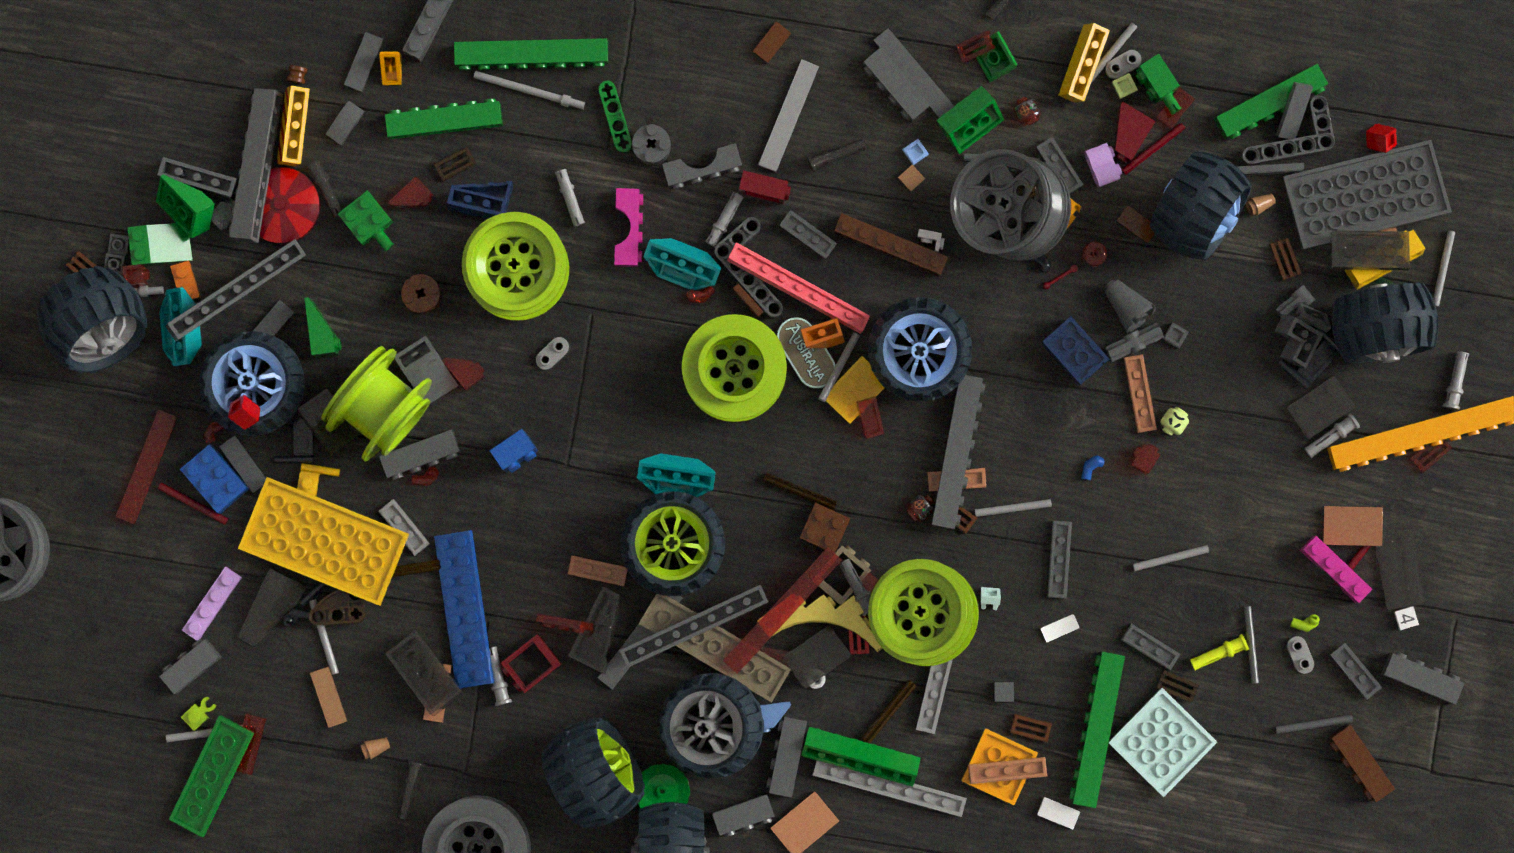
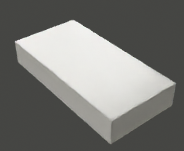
[1037,797,1080,829]

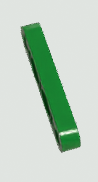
[599,81,632,153]

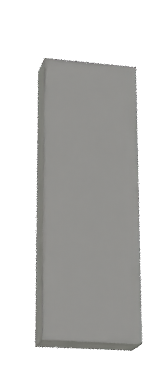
[379,499,430,556]

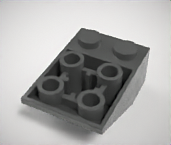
[394,336,458,404]

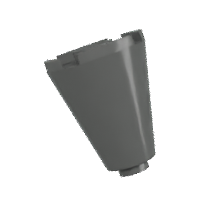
[1105,280,1156,333]

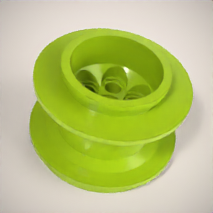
[462,212,569,321]
[682,314,787,422]
[321,346,432,461]
[868,559,979,666]

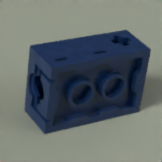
[1041,316,1109,386]

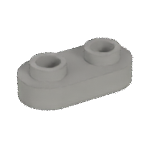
[1105,50,1141,79]
[536,337,569,370]
[1287,636,1314,674]

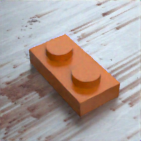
[170,261,201,300]

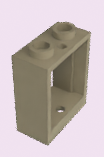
[812,545,871,605]

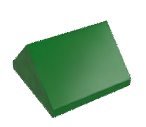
[971,31,1018,82]

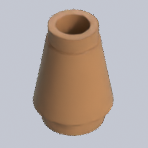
[1246,193,1276,216]
[360,737,390,759]

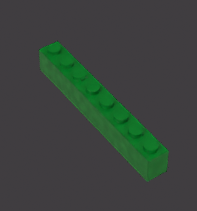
[454,38,608,71]
[1069,651,1125,808]

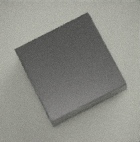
[1163,322,1189,349]
[994,682,1014,702]

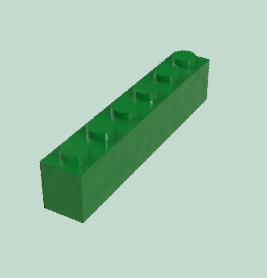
[1214,64,1328,140]
[385,99,503,140]
[801,727,921,787]

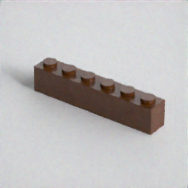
[834,214,948,277]

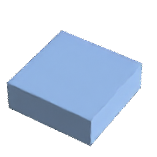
[902,139,929,165]

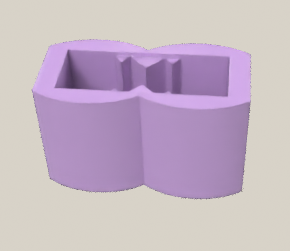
[1084,143,1122,188]

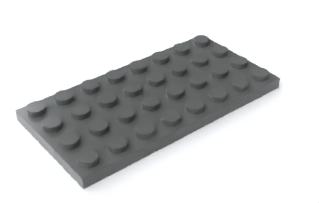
[1282,140,1452,251]

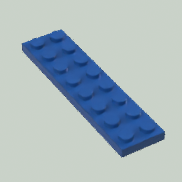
[434,530,494,689]

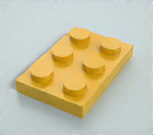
[826,356,884,424]

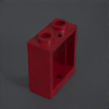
[739,170,791,204]
[501,634,562,693]

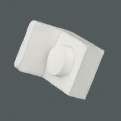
[917,229,945,252]

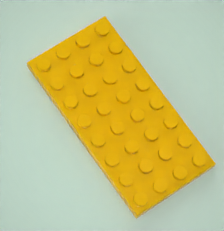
[238,477,409,606]

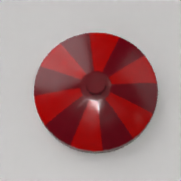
[259,167,320,244]

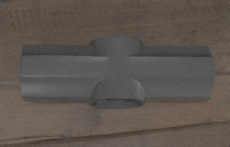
[1105,322,1164,362]

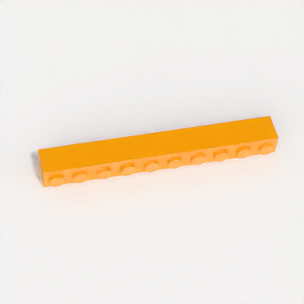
[1327,396,1514,472]

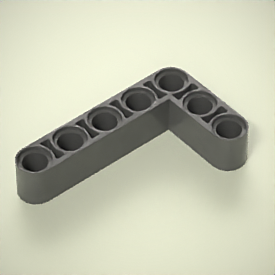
[1240,96,1335,166]
[715,217,783,318]

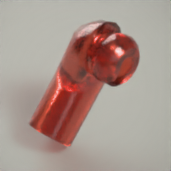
[686,286,716,303]
[203,422,224,444]
[412,467,439,486]

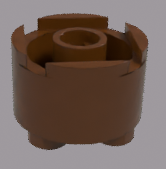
[401,274,442,315]

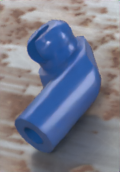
[1081,455,1105,480]

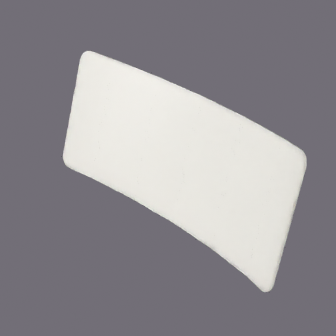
[1041,614,1079,642]

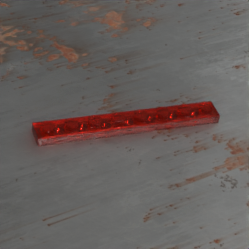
[723,547,842,674]

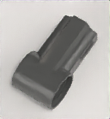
[1275,285,1316,318]

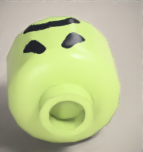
[1160,407,1189,436]

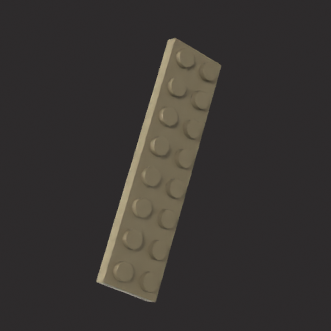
[639,594,791,703]

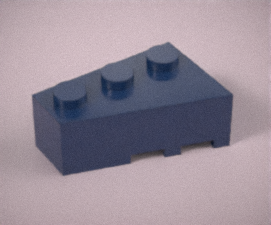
[447,181,513,219]

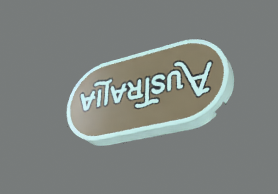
[777,318,835,388]

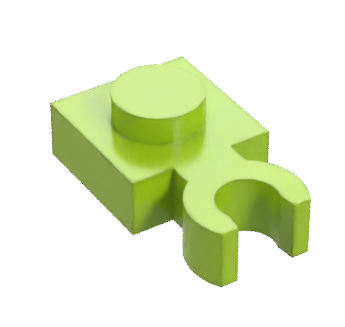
[181,697,216,731]

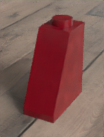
[1114,102,1156,163]

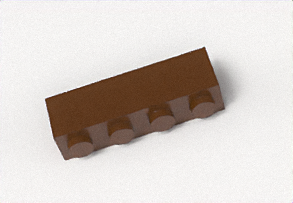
[1329,725,1395,802]

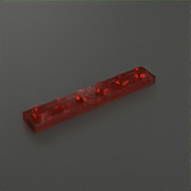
[116,410,177,524]

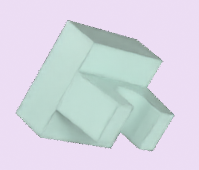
[980,587,1001,610]

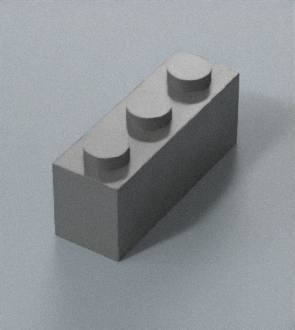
[159,639,221,694]
[712,794,775,837]

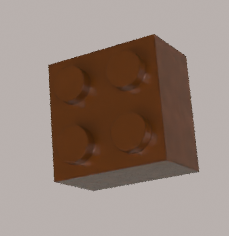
[800,503,851,554]

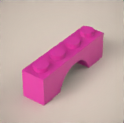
[614,188,643,267]
[1300,536,1372,603]

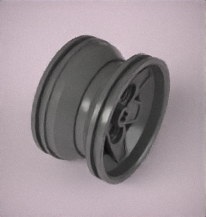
[950,149,1071,261]
[0,498,50,602]

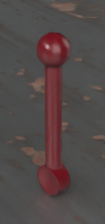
[1043,265,1078,289]

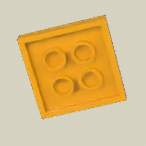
[961,728,1038,805]

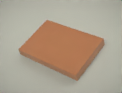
[1324,506,1383,546]
[770,791,839,853]

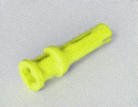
[1190,634,1249,671]

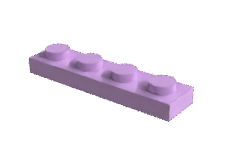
[182,567,242,641]

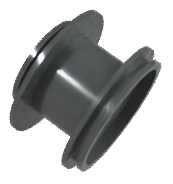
[422,795,531,853]

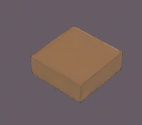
[898,165,925,192]

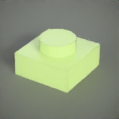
[1112,73,1138,99]

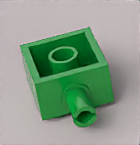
[1135,54,1182,115]
[338,190,394,251]

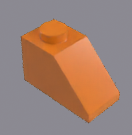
[801,318,845,348]

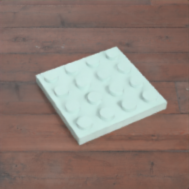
[1109,688,1217,797]

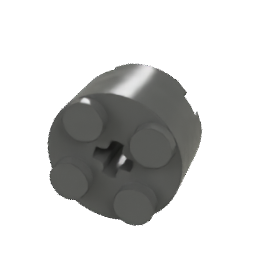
[632,124,671,165]

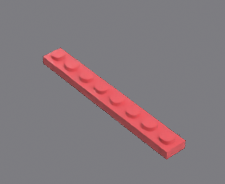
[727,242,870,334]

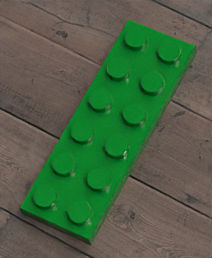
[169,716,254,837]

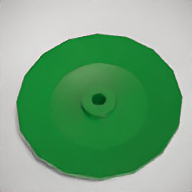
[638,764,690,808]

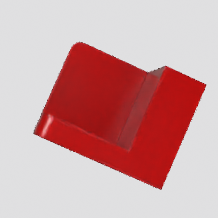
[1366,124,1397,153]
[228,395,260,430]

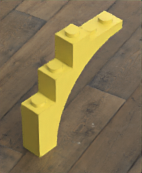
[757,593,882,652]

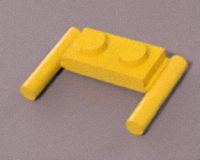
[297,463,340,496]

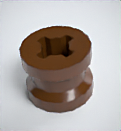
[286,65,308,85]

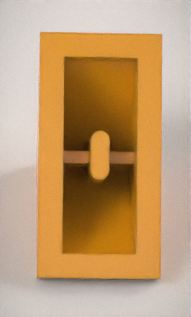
[379,52,402,85]

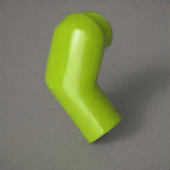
[1290,614,1320,632]

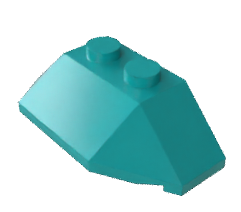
[643,238,721,291]
[159,287,202,366]
[637,453,716,497]

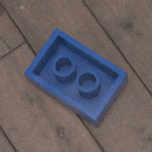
[490,429,538,473]
[180,444,249,514]

